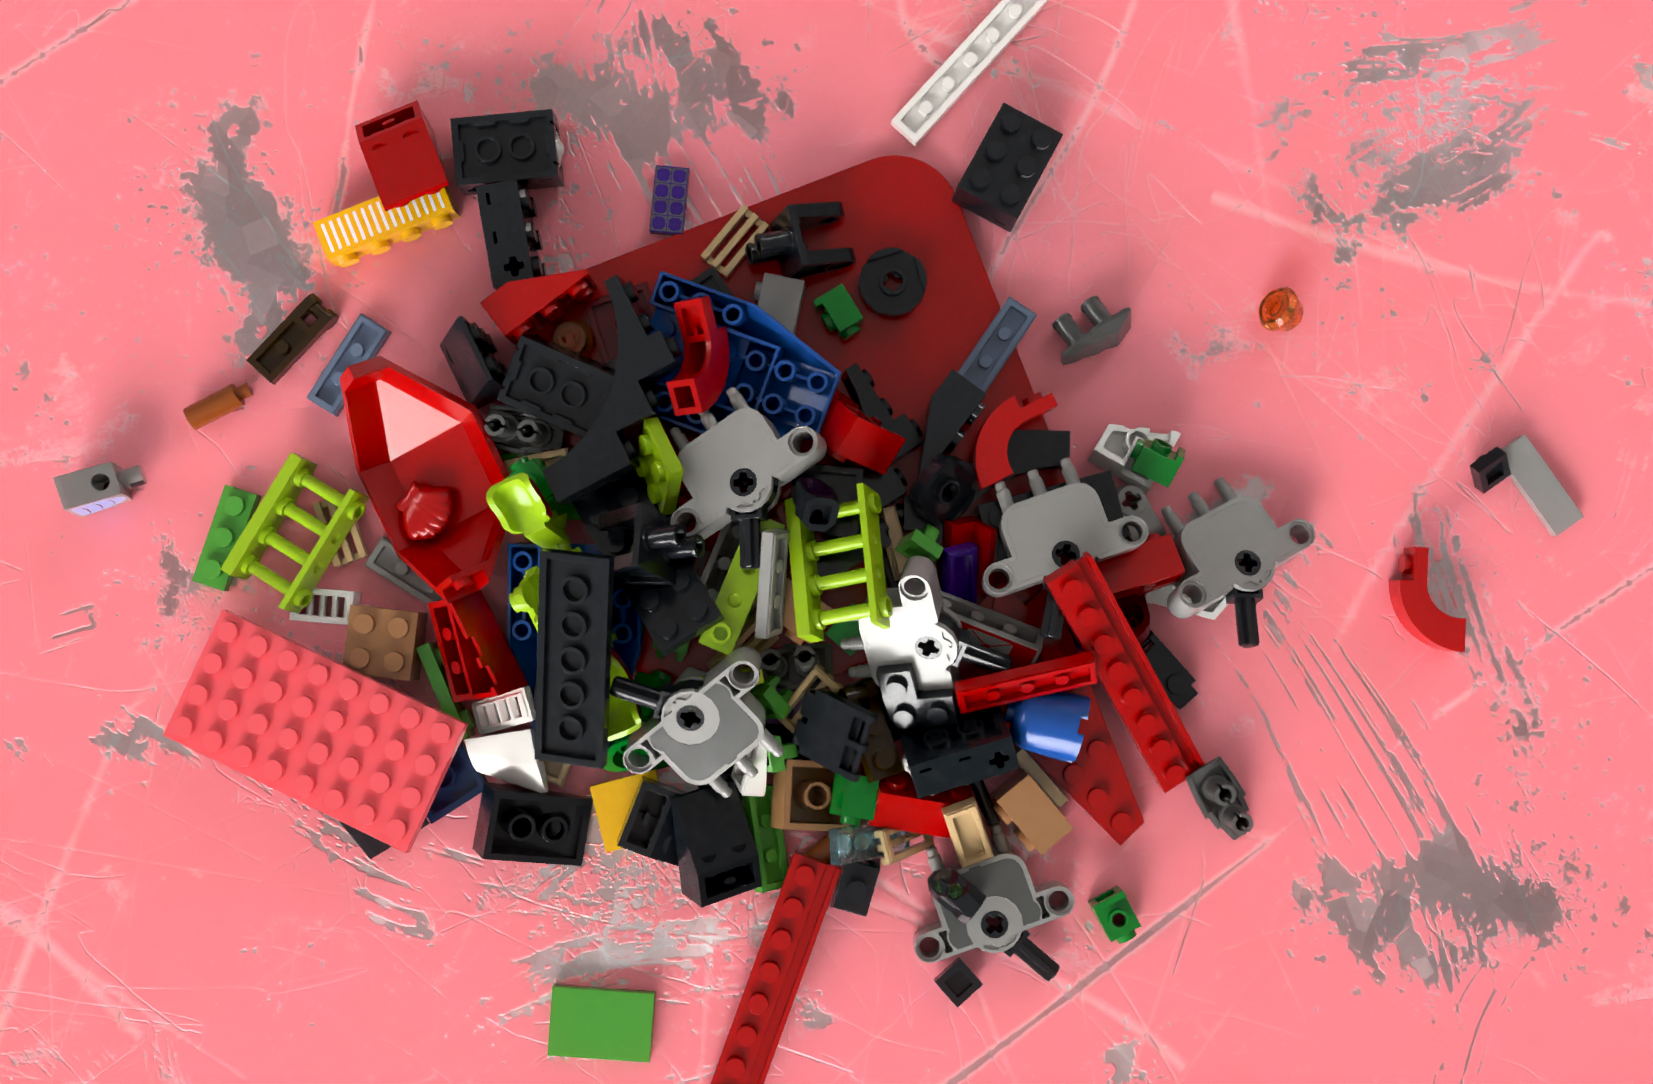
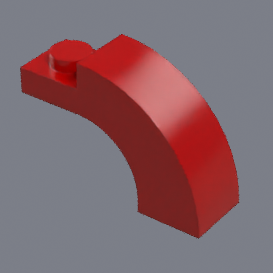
[666,295,729,416]
[972,392,1058,491]
[1389,547,1466,652]

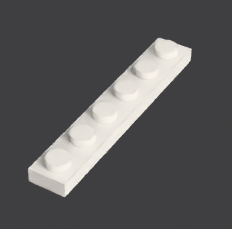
[891,0,1049,146]

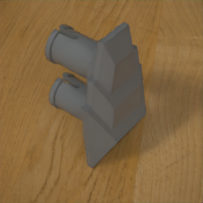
[1053,296,1131,366]
[484,404,565,456]
[760,643,834,691]
[1185,756,1253,840]

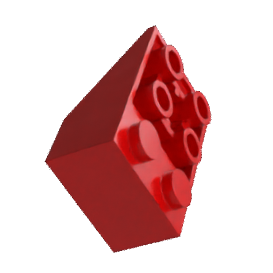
[355,100,450,211]
[480,269,598,346]

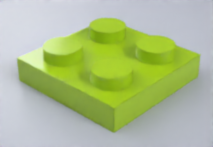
[636,417,684,515]

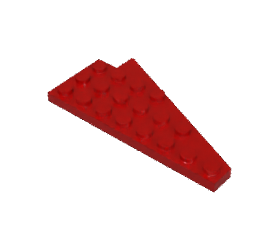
[958,581,1144,846]

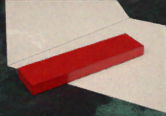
[954,651,1098,714]

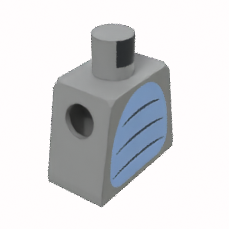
[53,462,147,518]

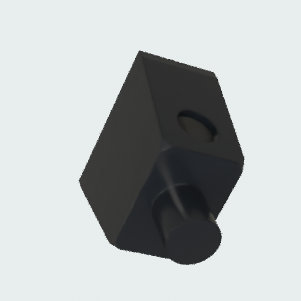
[830,844,881,917]

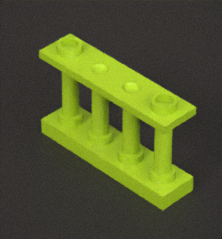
[220,452,369,613]
[785,483,893,643]
[698,518,785,655]

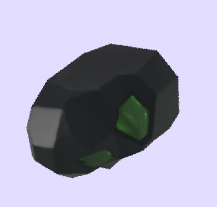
[927,868,986,924]

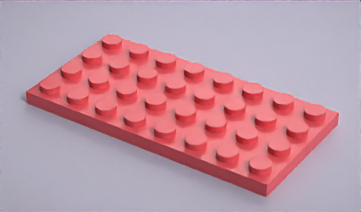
[163,609,469,853]

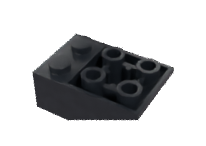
[440,316,507,409]
[916,369,986,481]
[617,775,687,866]
[670,779,762,908]

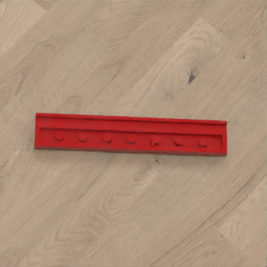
[1043,551,1205,793]
[710,850,841,1084]

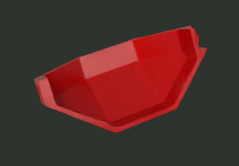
[340,356,510,603]

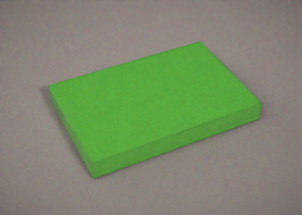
[547,984,656,1063]

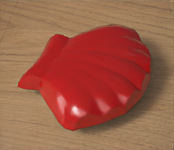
[395,480,453,540]

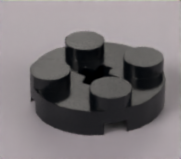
[859,248,927,317]
[910,453,977,525]

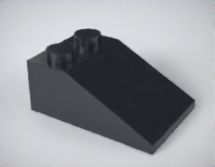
[472,782,593,866]

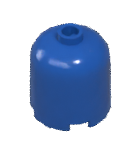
[1004,691,1090,763]

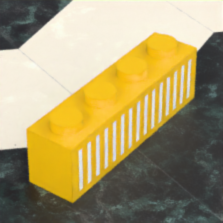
[312,186,460,267]

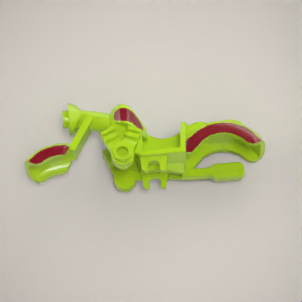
[486,472,642,741]

